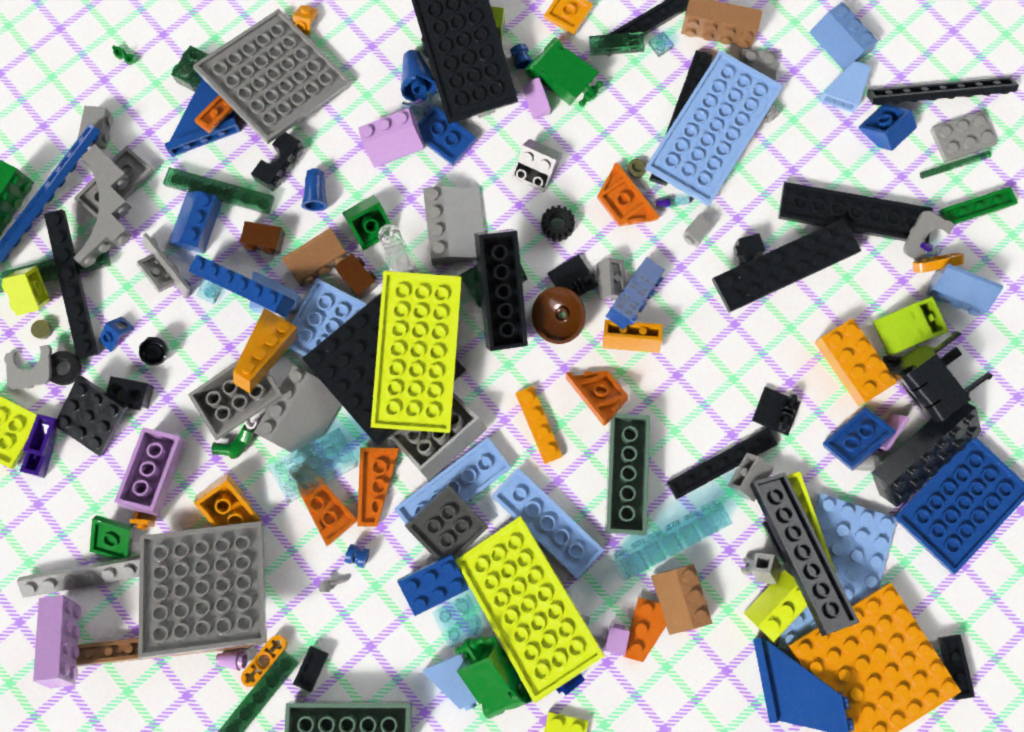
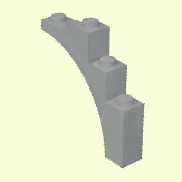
[73,144,133,268]

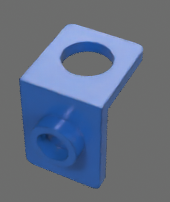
[99,317,134,352]

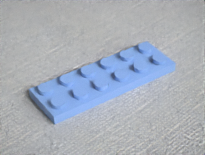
[394,437,512,524]
[491,468,604,579]

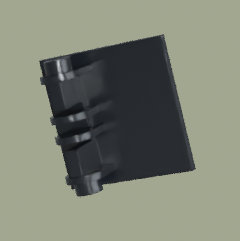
[547,254,598,297]
[752,387,801,436]

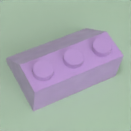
[358,108,425,168]

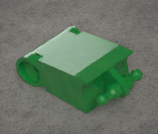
[524,37,603,107]
[455,635,532,719]

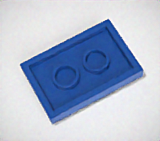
[418,105,477,166]
[823,407,895,471]
[397,553,469,616]

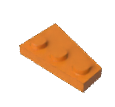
[623,597,666,662]

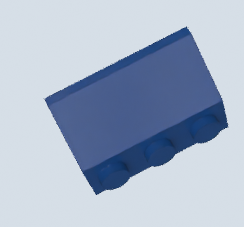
[168,191,222,254]

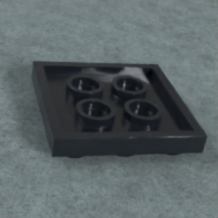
[57,376,128,456]

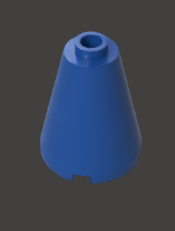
[401,50,437,102]

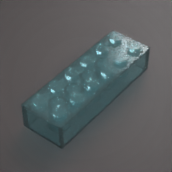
[611,501,733,581]

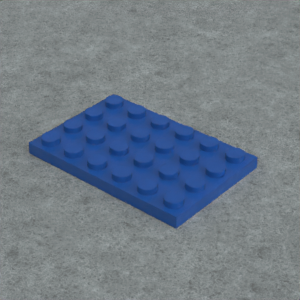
[893,438,1024,575]

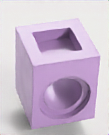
[604,623,630,656]

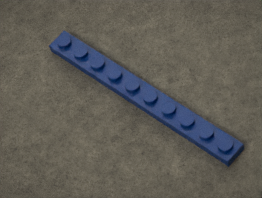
[0,123,100,264]

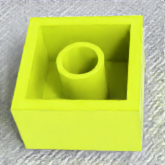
[2,266,50,316]

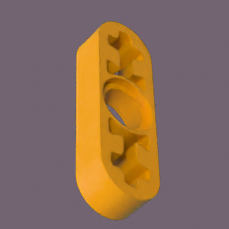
[913,253,964,273]
[241,635,288,687]

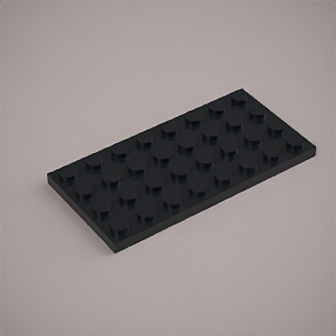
[411,0,519,124]

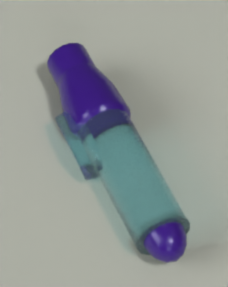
[656,197,692,208]
[920,242,941,255]

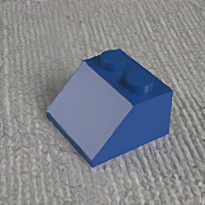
[858,104,917,151]

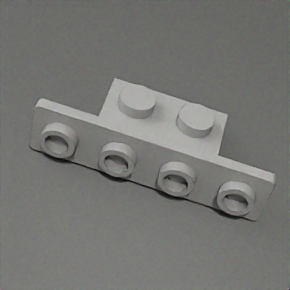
[136,233,191,298]

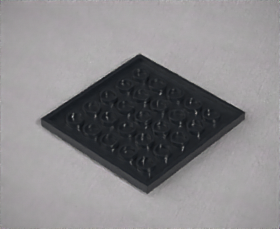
[302,292,466,446]

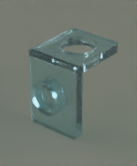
[402,92,433,117]

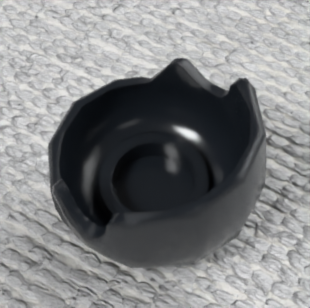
[139,337,169,366]

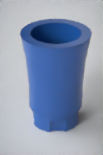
[301,168,328,211]

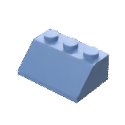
[809,2,878,71]
[926,264,1004,316]

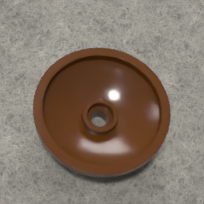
[532,287,586,344]

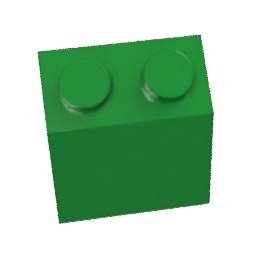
[342,195,396,250]

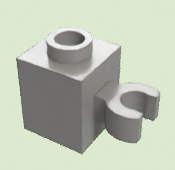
[740,553,781,584]

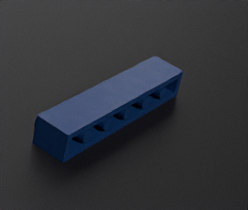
[188,254,295,318]

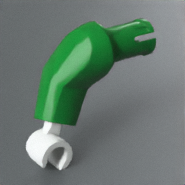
[211,419,259,459]

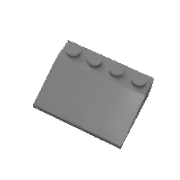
[423,186,485,266]
[188,361,283,441]
[254,365,342,462]
[390,392,487,481]

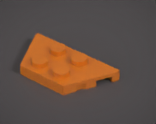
[597,162,660,227]
[566,371,628,426]

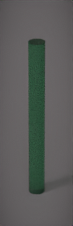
[919,151,992,179]

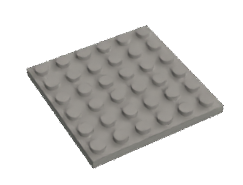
[193,8,351,144]
[138,521,267,659]

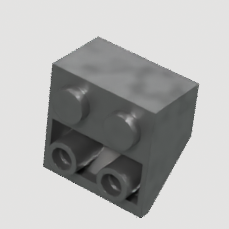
[511,138,562,192]

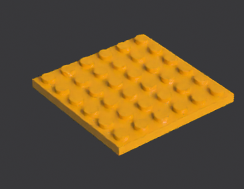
[788,583,961,732]

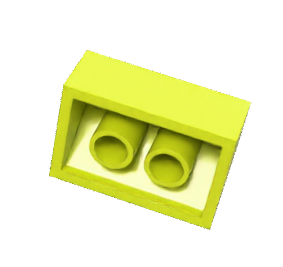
[743,570,808,643]

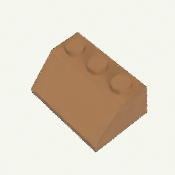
[281,228,348,287]
[651,564,713,635]

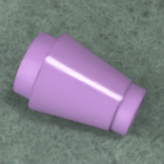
[215,650,248,671]

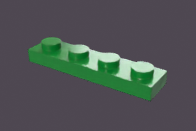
[939,187,1018,225]

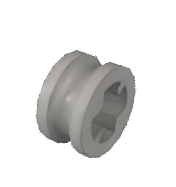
[764,105,781,123]

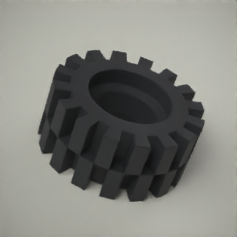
[541,205,575,242]

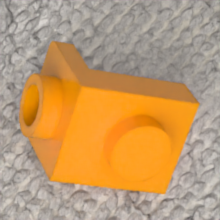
[293,5,318,35]
[129,511,156,530]

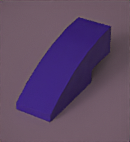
[20,414,57,479]

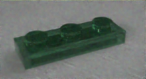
[588,32,645,56]

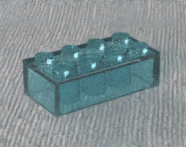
[268,428,358,504]

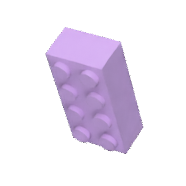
[114,427,186,517]
[33,595,81,689]

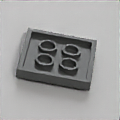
[404,484,489,560]

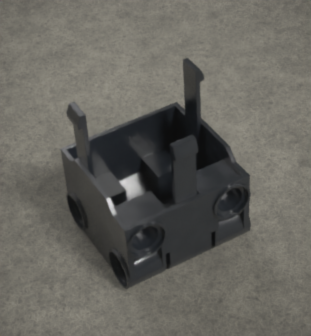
[888,331,993,423]

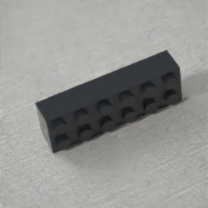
[474,229,528,351]
[871,402,981,507]

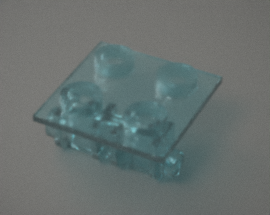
[432,593,485,649]

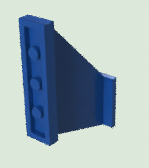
[164,74,241,157]
[753,636,854,732]

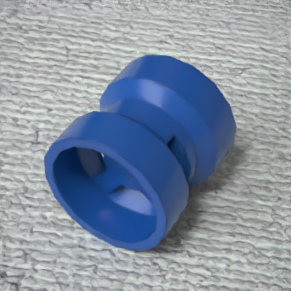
[510,43,532,69]
[344,544,370,569]

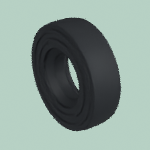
[50,351,82,385]

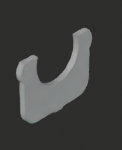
[903,211,954,261]
[4,345,52,390]

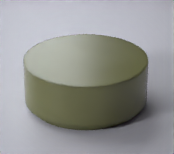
[628,159,646,178]
[31,320,52,340]

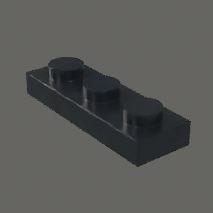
[938,634,975,700]

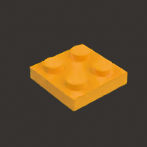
[544,0,593,36]

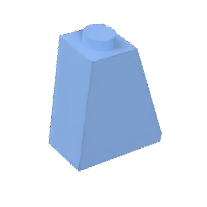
[819,61,871,113]
[249,271,302,314]
[423,653,477,711]

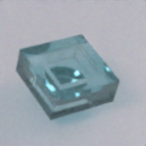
[648,31,674,57]
[196,279,223,305]

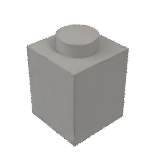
[682,214,714,248]

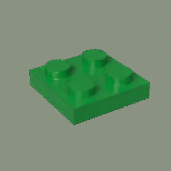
[89,515,134,559]

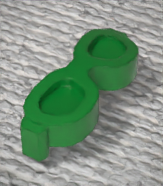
[112,45,138,65]

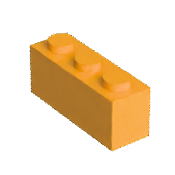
[602,320,663,353]

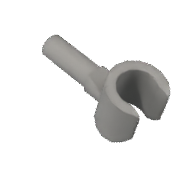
[319,577,347,592]

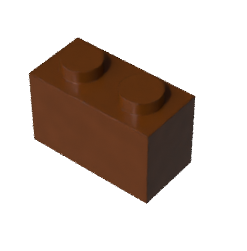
[240,221,285,255]
[334,253,378,300]

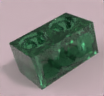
[171,45,208,92]

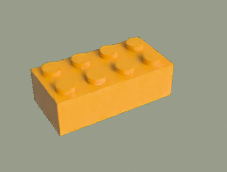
[815,318,898,406]

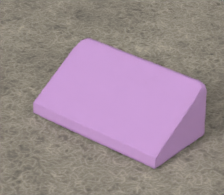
[522,77,551,120]
[878,413,909,452]

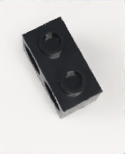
[106,376,154,411]

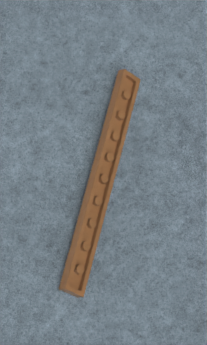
[76,638,252,667]

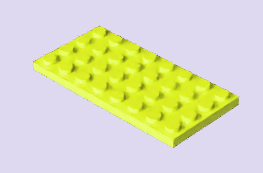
[371,271,462,433]
[455,516,606,703]

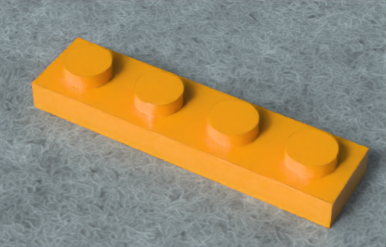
[515,386,563,465]

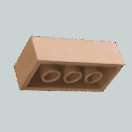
[681,0,762,49]

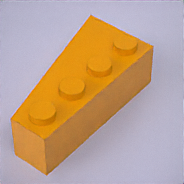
[233,308,297,393]

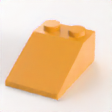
[194,473,264,527]

